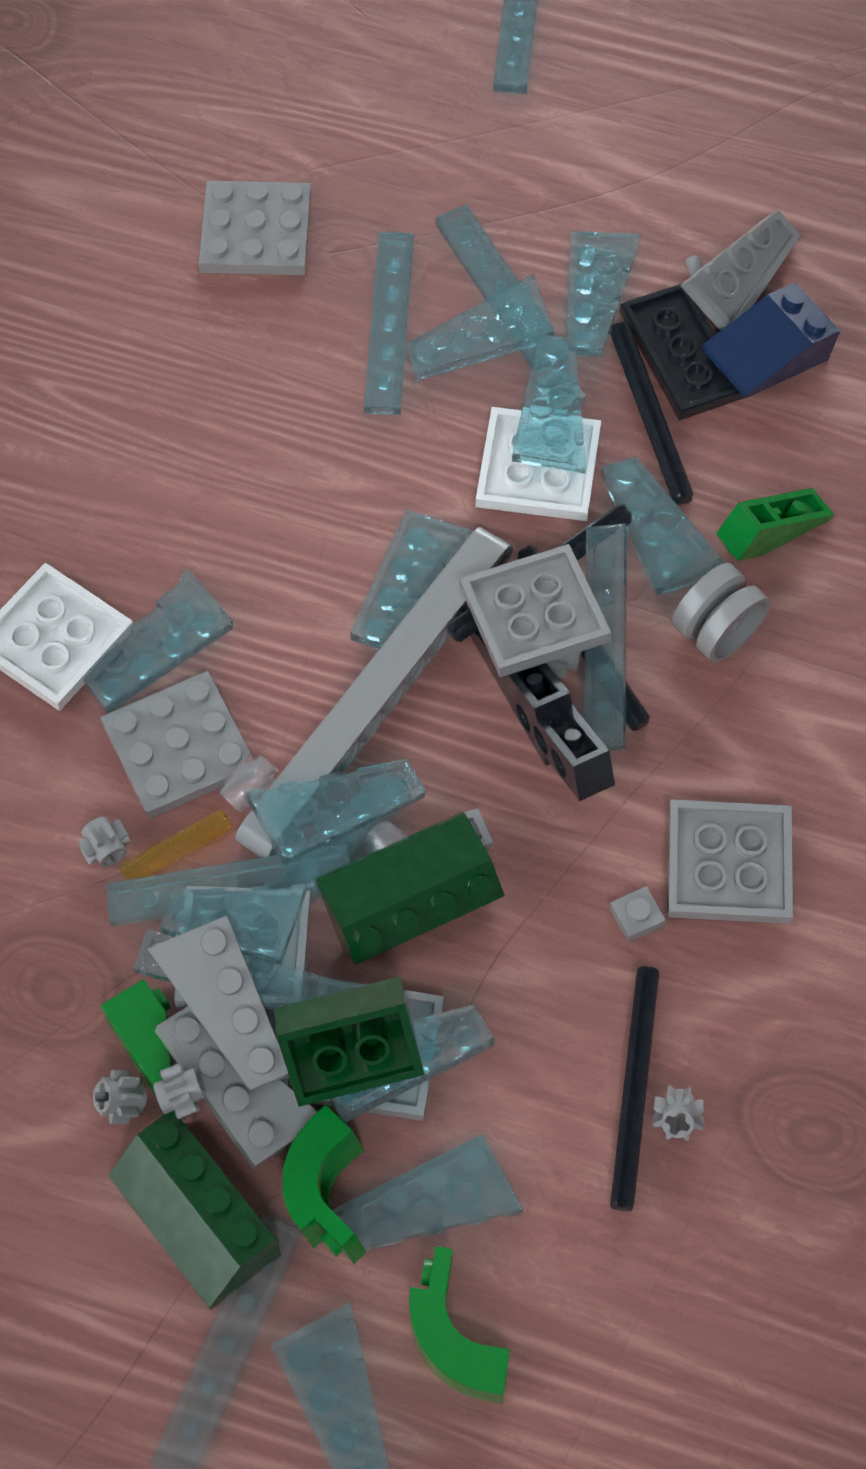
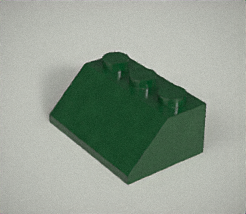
[275,977,425,1107]

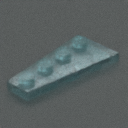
[83,569,234,713]
[332,1134,523,1251]

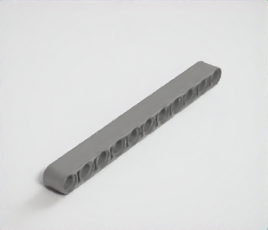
[235,527,513,862]

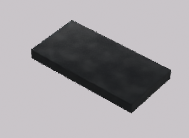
[619,283,744,421]

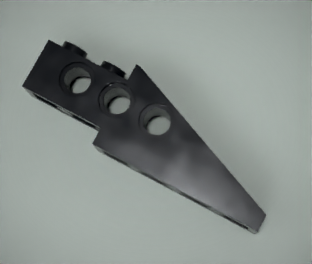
[470,630,615,801]

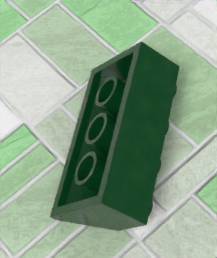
[315,812,505,965]
[108,1111,281,1310]

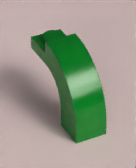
[282,1105,367,1264]
[409,1246,510,1404]

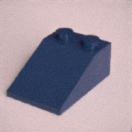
[702,282,840,399]

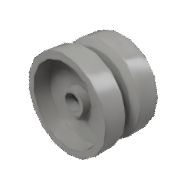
[672,563,772,663]

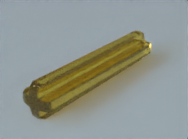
[120,810,231,885]

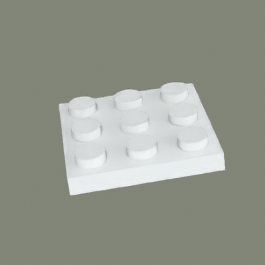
[476,407,601,521]
[0,563,135,711]

